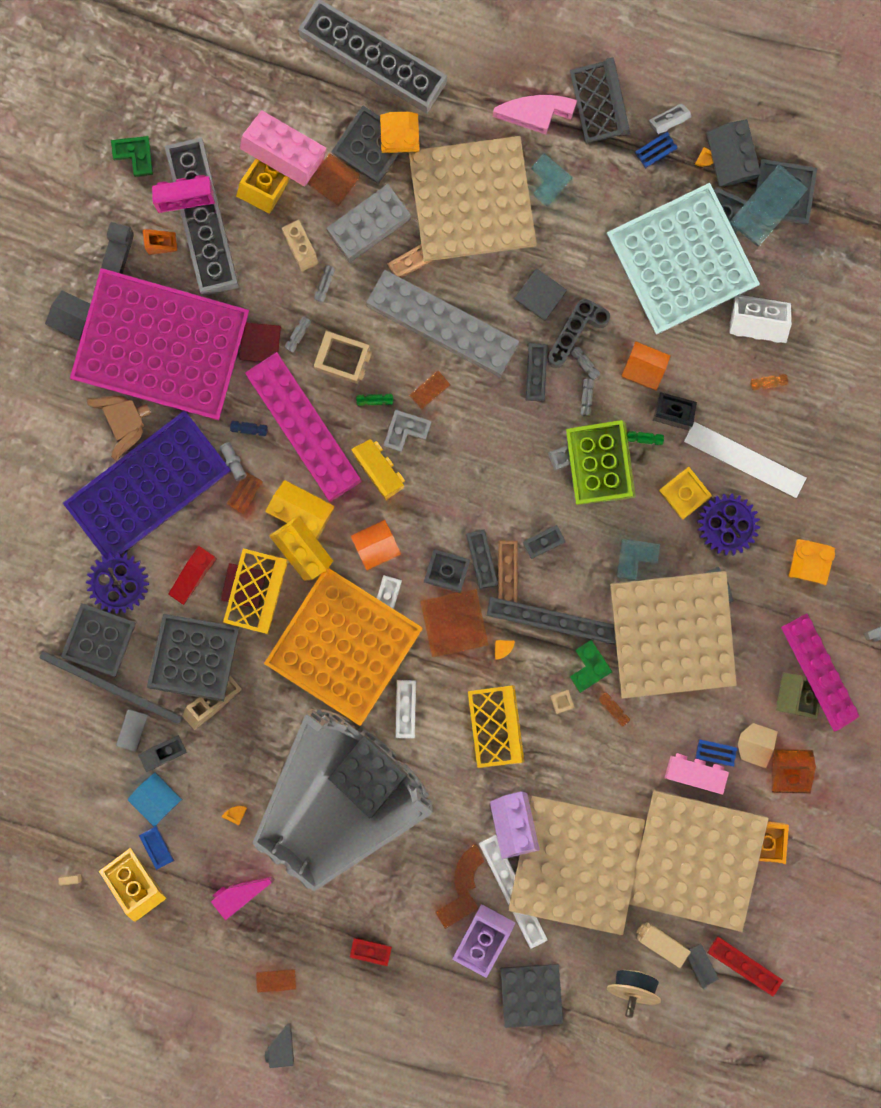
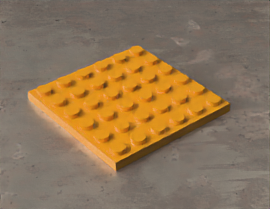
[264,568,423,726]

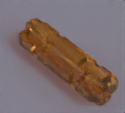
[750,374,788,391]
[599,693,630,726]

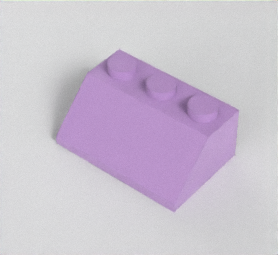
[490,791,540,859]

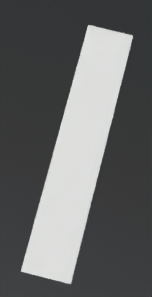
[684,422,806,498]

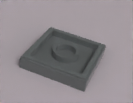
[514,268,567,321]

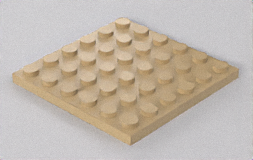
[408,136,537,262]
[610,571,737,699]
[629,790,769,932]
[508,796,645,935]

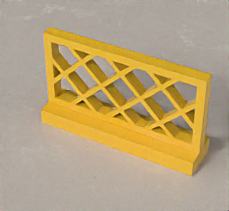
[223,548,288,635]
[468,685,525,768]

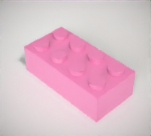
[240,110,327,187]

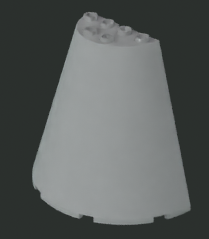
[253,709,433,891]

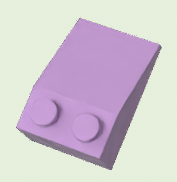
[452,904,515,978]

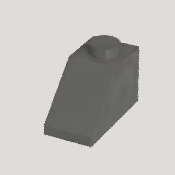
[138,735,187,772]
[265,1023,294,1068]

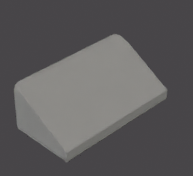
[116,709,148,752]

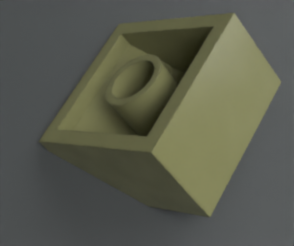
[776,673,820,719]

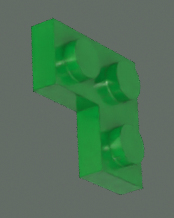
[111,136,153,177]
[570,640,612,693]

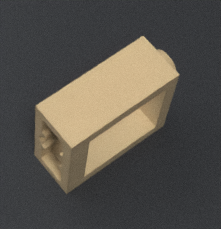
[282,220,318,272]
[314,331,372,384]
[636,922,691,968]

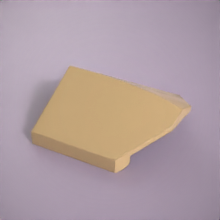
[738,723,778,768]

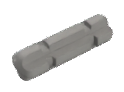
[314,265,335,302]
[285,317,311,352]
[571,346,600,380]
[581,379,594,416]

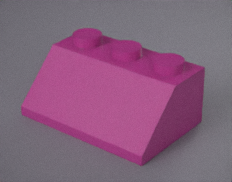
[152,175,215,213]

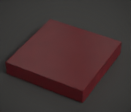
[239,322,281,362]
[221,563,267,609]

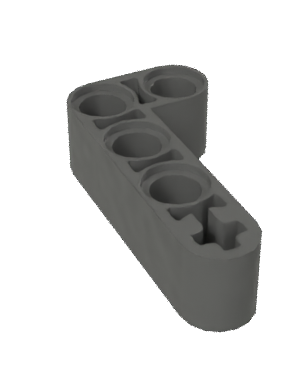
[94,222,134,290]
[548,299,610,368]

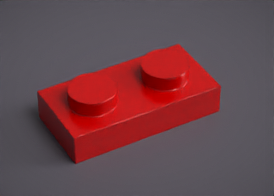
[350,937,392,966]

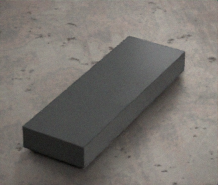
[525,343,548,401]
[466,529,498,590]

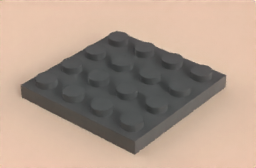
[147,614,239,702]

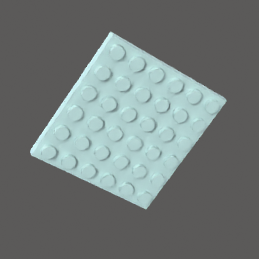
[607,183,760,335]

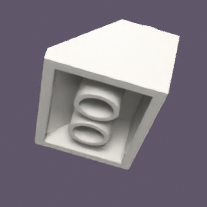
[730,295,792,343]

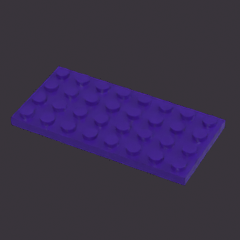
[63,411,231,558]

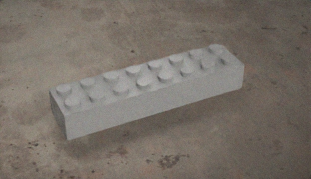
[298,0,447,114]
[165,137,239,297]
[366,269,519,378]

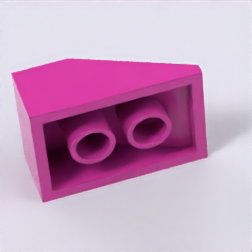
[211,876,275,920]

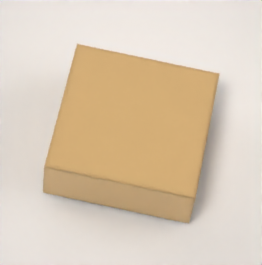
[550,690,575,714]
[58,874,82,886]

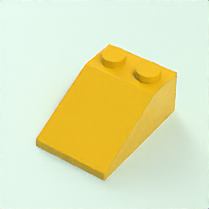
[236,159,290,214]
[99,848,167,922]

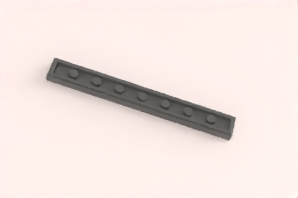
[486,597,616,645]
[40,651,183,724]

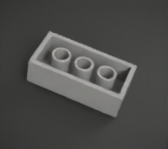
[326,184,411,263]

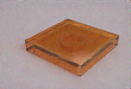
[308,153,360,206]

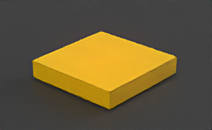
[658,467,712,520]

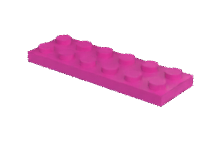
[781,613,860,732]

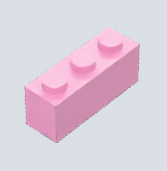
[665,753,729,795]

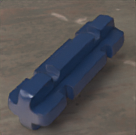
[230,421,268,436]

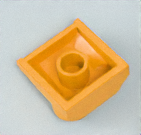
[380,112,419,153]
[788,539,835,586]
[759,822,789,864]

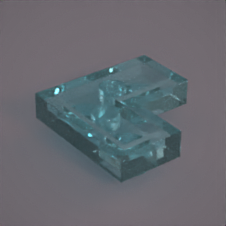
[531,154,573,207]
[617,539,660,580]

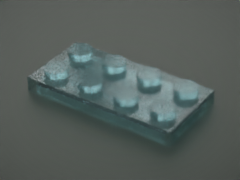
[730,164,808,247]

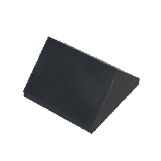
[652,392,697,431]

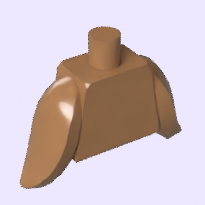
[87,395,151,462]

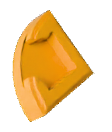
[694,147,713,167]
[495,640,515,660]
[222,806,248,825]

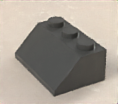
[706,119,761,187]

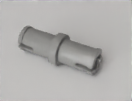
[220,442,247,481]

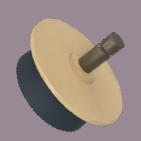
[607,970,661,1018]

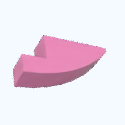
[493,95,577,135]

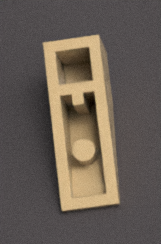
[182,676,242,730]

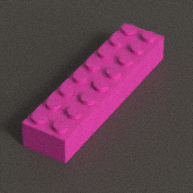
[245,352,362,502]

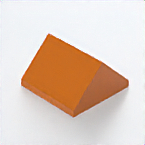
[621,341,671,391]
[351,520,401,570]

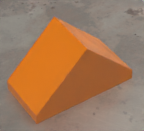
[143,229,177,255]

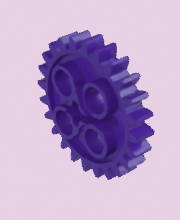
[697,493,760,556]
[86,551,149,614]

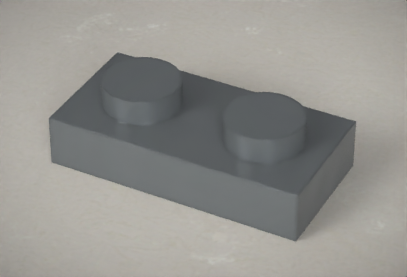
[523,525,566,559]

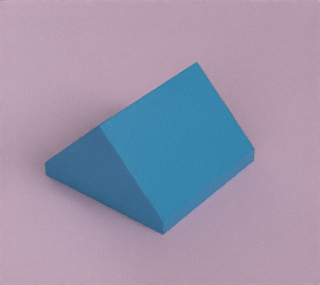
[127,772,182,827]

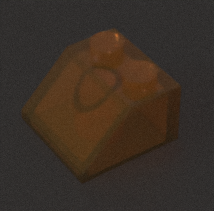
[772,749,816,794]

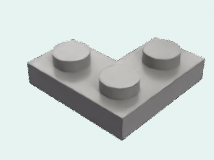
[383,410,432,452]

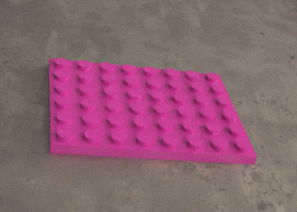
[70,268,249,421]

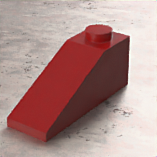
[168,546,217,605]

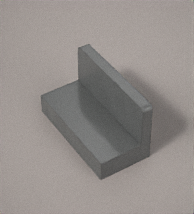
[687,943,719,990]

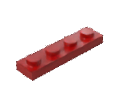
[707,936,784,997]

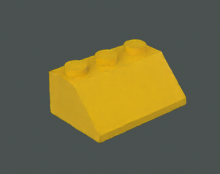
[351,439,405,500]
[265,480,335,540]
[269,516,333,581]

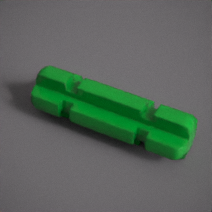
[356,394,394,406]
[627,431,664,445]

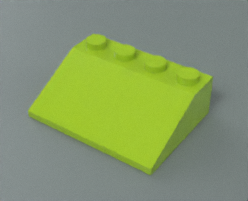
[566,420,636,505]

